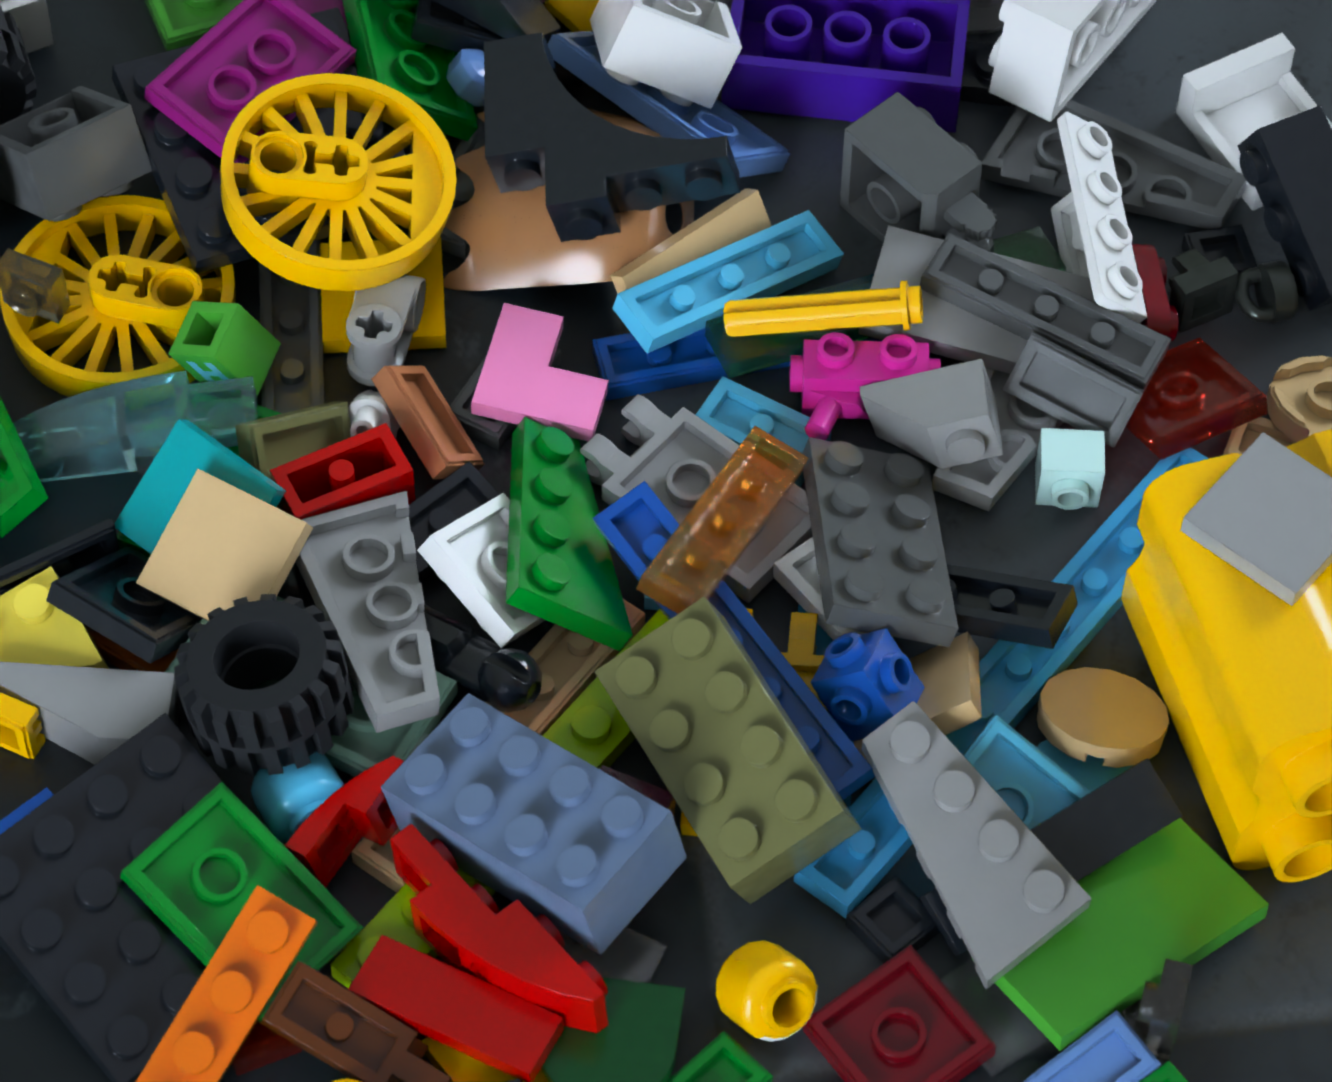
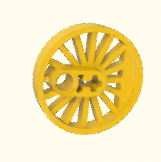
[220,73,457,291]
[0,195,235,405]

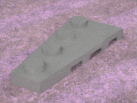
[861,700,1092,989]

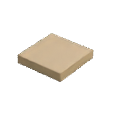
[136,469,313,621]

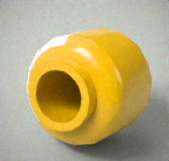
[715,940,818,1042]

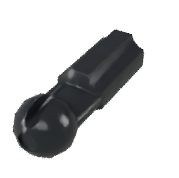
[424,604,542,713]

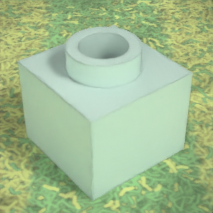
[1035,428,1105,510]

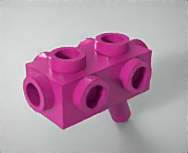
[789,332,941,440]

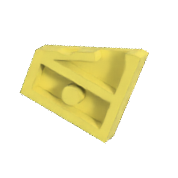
[0,566,109,669]

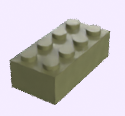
[594,596,862,904]

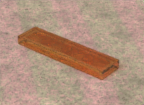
[636,426,809,614]

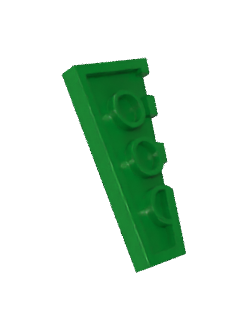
[506,417,633,651]

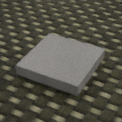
[1180,432,1332,606]

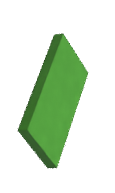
[972,818,1269,1051]

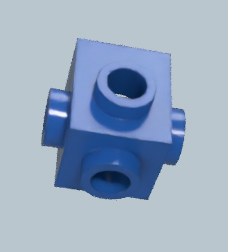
[810,628,925,741]

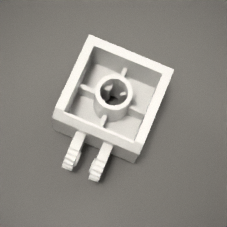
[590,0,742,109]

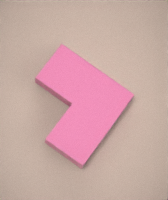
[471,303,608,441]

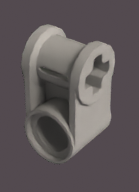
[346,274,426,386]

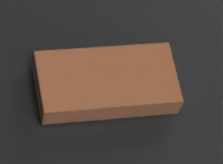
[371,365,485,479]

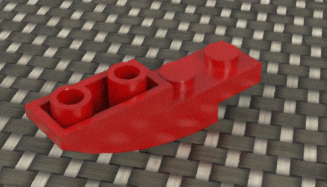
[390,823,608,1033]

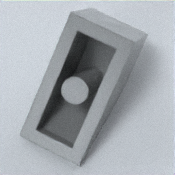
[860,358,1003,469]

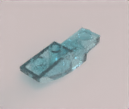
[13,371,258,482]

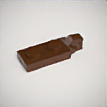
[261,961,451,1082]

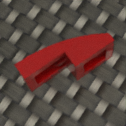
[284,756,404,888]

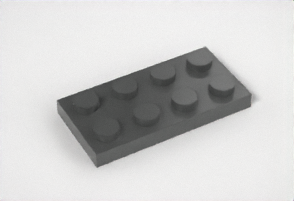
[801,437,958,647]

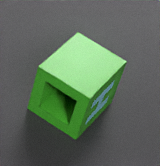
[168,301,281,396]

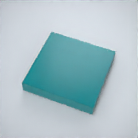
[114,419,286,554]

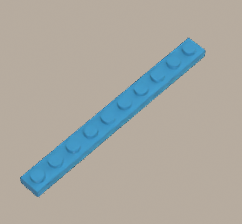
[793,439,1209,919]

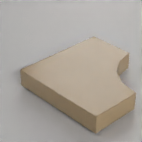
[854,631,982,762]

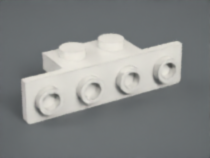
[1050,112,1148,323]

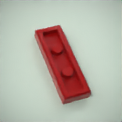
[348,934,565,1082]

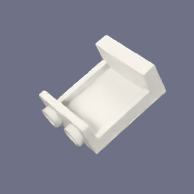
[1176,33,1332,211]

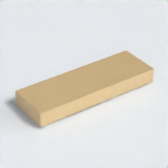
[610,188,772,293]

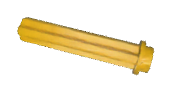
[723,280,923,337]

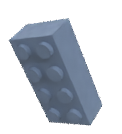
[381,693,687,955]

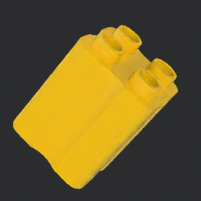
[1121,429,1332,882]

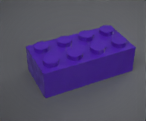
[721,0,970,133]

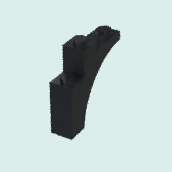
[484,32,741,242]

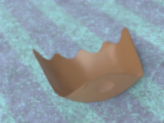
[443,109,694,291]

